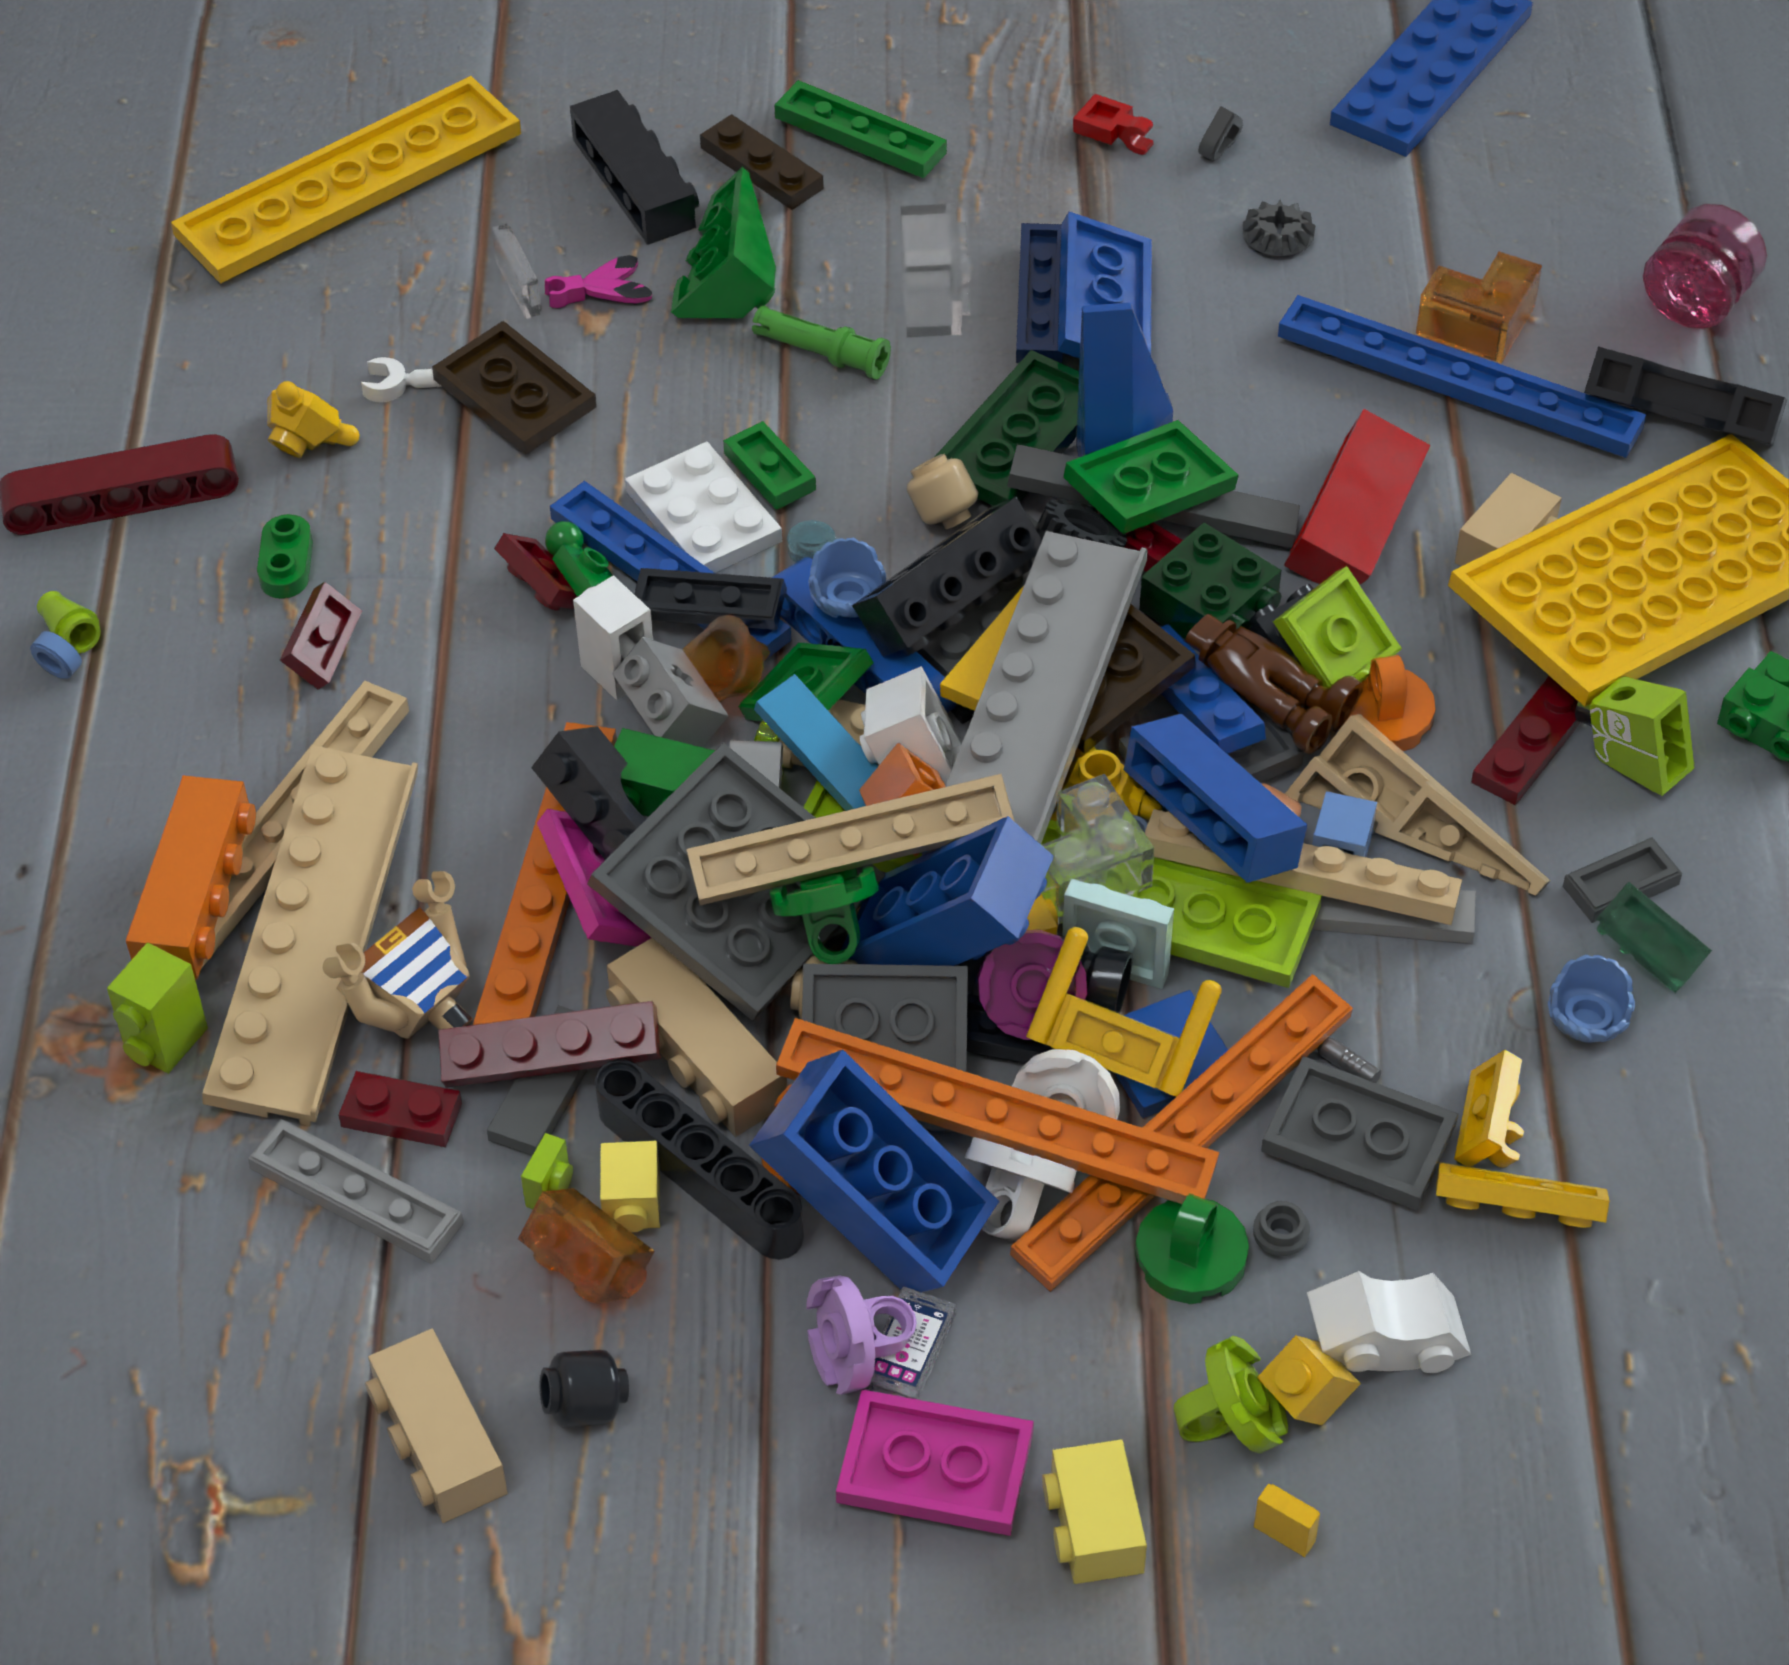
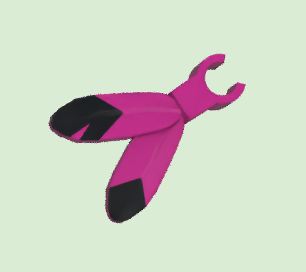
[544,255,652,308]

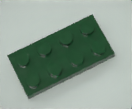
[934,350,1079,506]

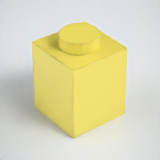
[600,1141,660,1233]

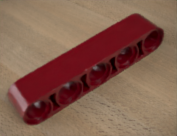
[0,434,239,535]

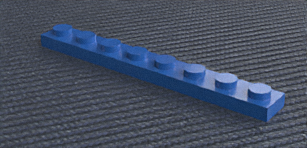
[1278,295,1646,458]

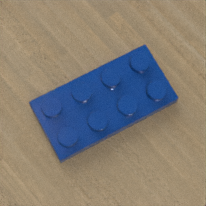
[1058,211,1152,358]

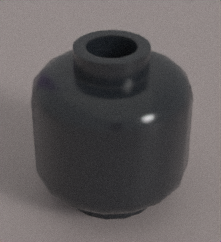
[539,1350,629,1427]

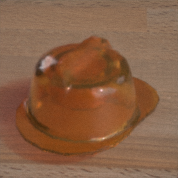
[682,615,770,703]

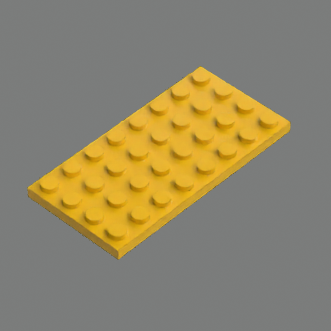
[1448,434,1789,707]

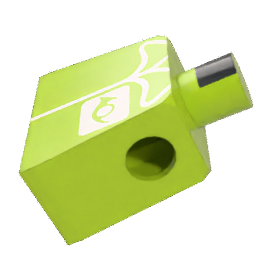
[1575,677,1695,796]

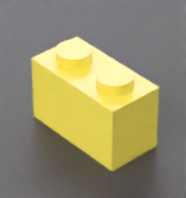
[1042,1439,1147,1584]

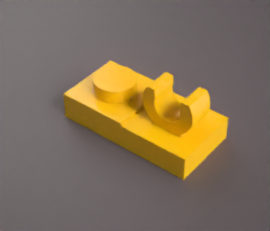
[1454,1049,1524,1168]

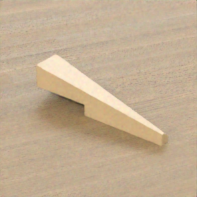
[1285,714,1551,896]

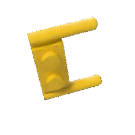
[1026,927,1222,1097]

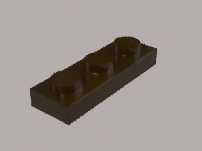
[700,114,824,210]

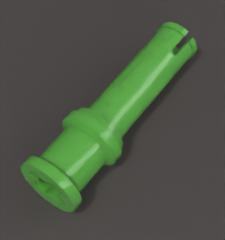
[752,306,891,380]

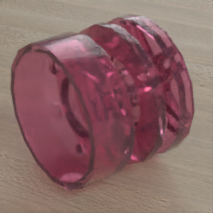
[1643,204,1767,329]

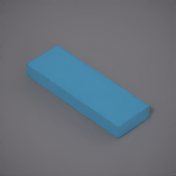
[754,674,878,811]

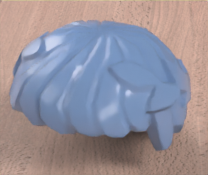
[808,538,886,618]
[1548,955,1635,1043]

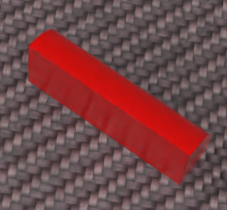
[1283,409,1431,585]

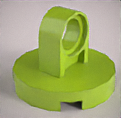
[1173,1335,1288,1454]

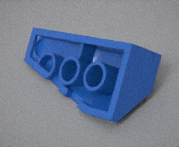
[1076,302,1173,457]

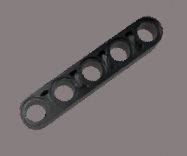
[595,1059,804,1260]

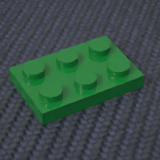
[1063,420,1239,534]

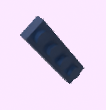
[1016,223,1063,364]

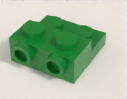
[1717,651,1789,762]

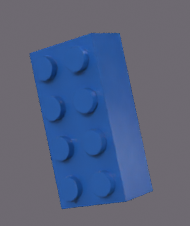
[840,816,1054,966]
[749,1050,999,1296]

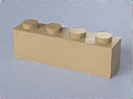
[606,938,787,1137]

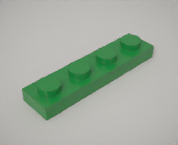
[774,80,947,179]

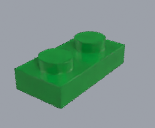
[723,421,816,510]

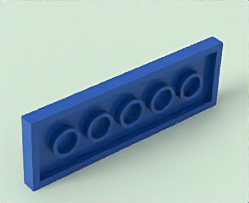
[1330,0,1533,157]

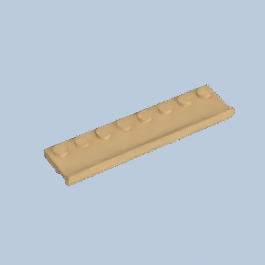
[202,745,418,1126]

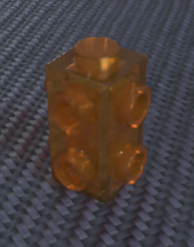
[518,1188,655,1304]

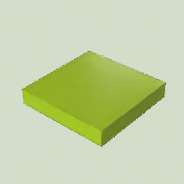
[1273,566,1402,688]

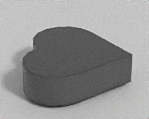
[1198,106,1243,161]

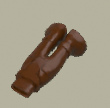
[1185,614,1364,754]

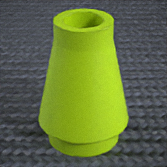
[37,591,101,653]

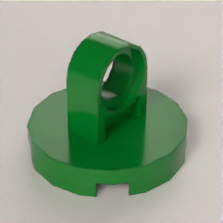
[769,866,879,964]
[1135,1194,1249,1304]

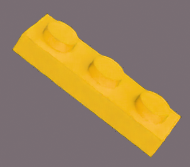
[1436,1162,1610,1228]

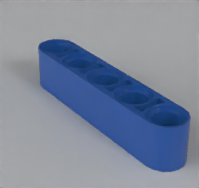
[771,557,957,713]

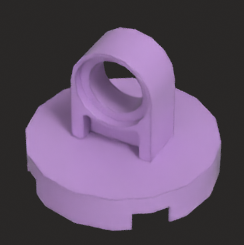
[806,1275,917,1395]

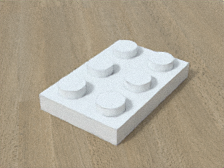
[625,442,782,573]

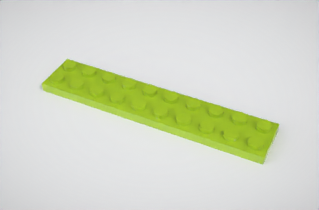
[803,780,1322,988]

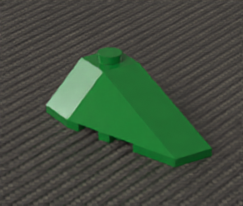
[671,167,776,318]

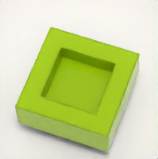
[521,1133,573,1214]

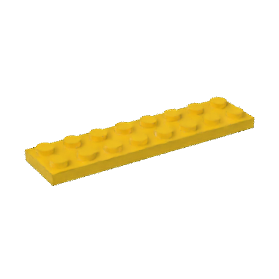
[171,76,521,284]

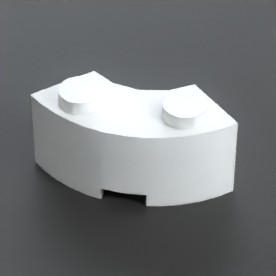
[1307,1271,1471,1373]

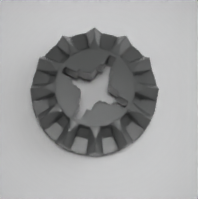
[1243,200,1316,256]

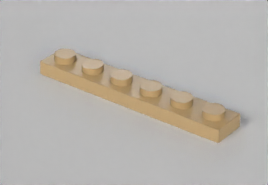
[687,774,1015,905]
[1140,809,1462,925]

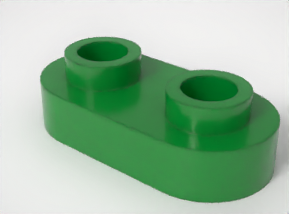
[257,514,313,599]

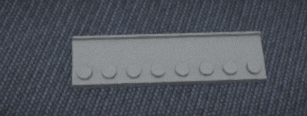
[922,531,1147,856]

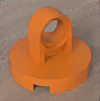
[1338,655,1435,751]

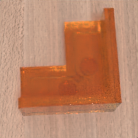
[1416,251,1542,363]

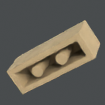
[365,1328,508,1523]

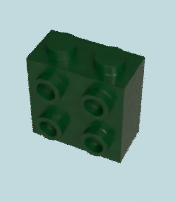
[1139,523,1282,639]

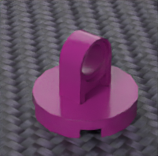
[978,929,1087,1040]

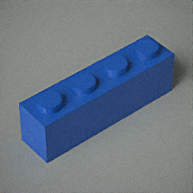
[1123,713,1307,883]

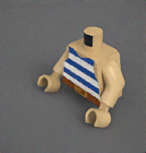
[322,871,473,1038]

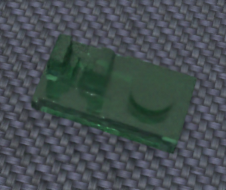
[1596,882,1712,993]

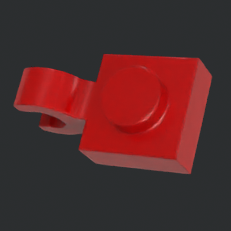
[1073,94,1154,155]

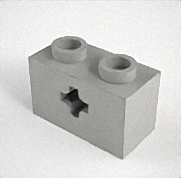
[612,637,729,747]

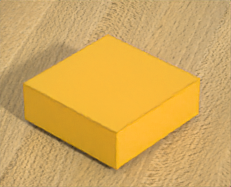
[1254,1483,1320,1557]

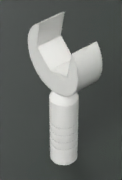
[361,357,442,402]

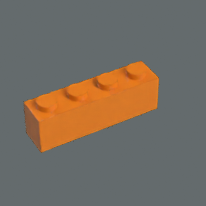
[126,775,256,980]

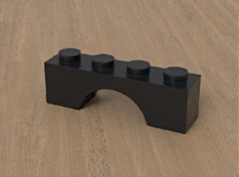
[1584,346,1787,446]
[531,726,646,860]

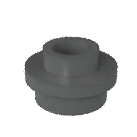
[1253,1201,1310,1256]

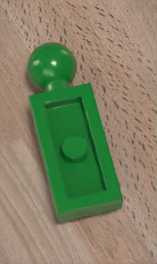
[545,521,613,597]

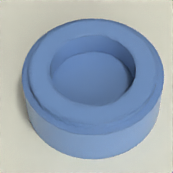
[30,631,82,679]

